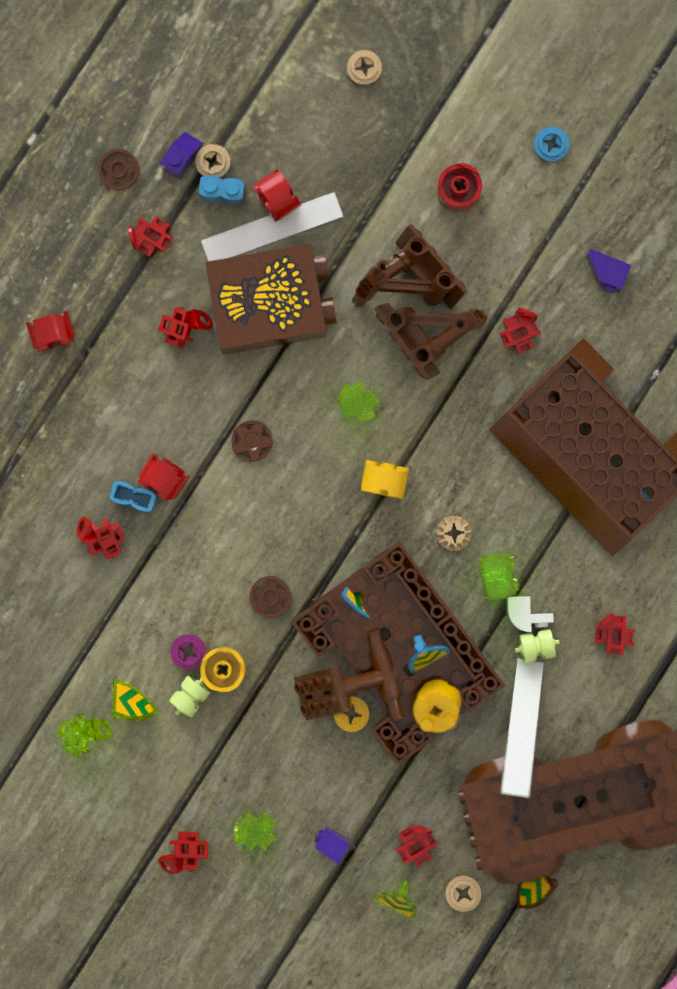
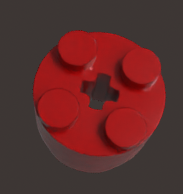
[437,163,482,212]
[252,169,302,222]
[25,311,76,352]
[138,453,190,501]

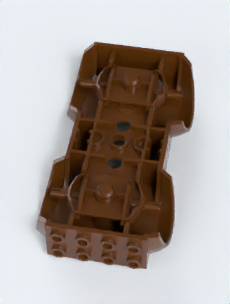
[457,720,677,884]

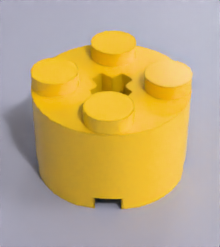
[360,460,409,499]
[200,647,246,692]
[413,680,461,732]

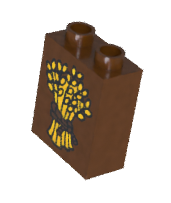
[205,244,337,355]

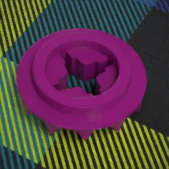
[171,634,206,670]

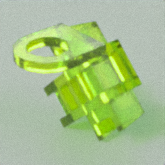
[337,380,381,423]
[56,713,112,757]
[234,811,277,852]

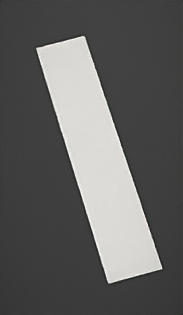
[201,192,343,261]
[502,658,544,797]

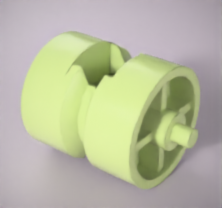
[515,629,560,663]
[169,675,211,718]

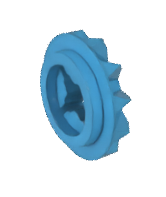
[534,127,569,162]

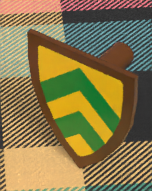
[517,876,558,909]

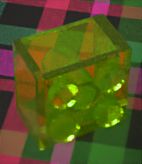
[479,551,519,600]

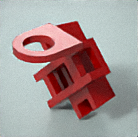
[128,216,173,257]
[158,307,213,349]
[499,308,542,354]
[76,516,125,560]
[594,613,635,656]
[396,824,438,868]
[158,831,208,874]

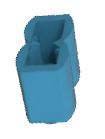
[199,176,246,205]
[109,481,159,513]

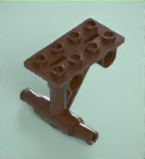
[352,224,467,309]
[374,303,487,380]
[294,630,405,721]

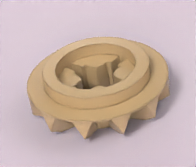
[347,50,382,85]
[195,144,230,178]
[436,516,472,551]
[446,875,481,912]

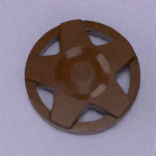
[98,149,139,190]
[231,420,273,462]
[250,576,291,618]

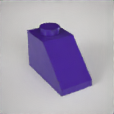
[160,131,203,180]
[586,249,631,294]
[314,826,350,864]

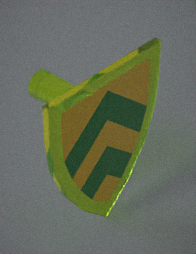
[110,678,158,721]
[373,880,417,919]

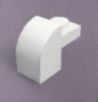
[506,596,553,632]

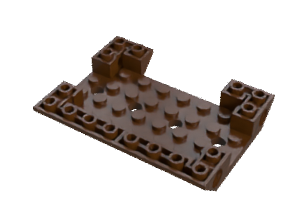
[489,338,677,556]
[291,542,506,766]

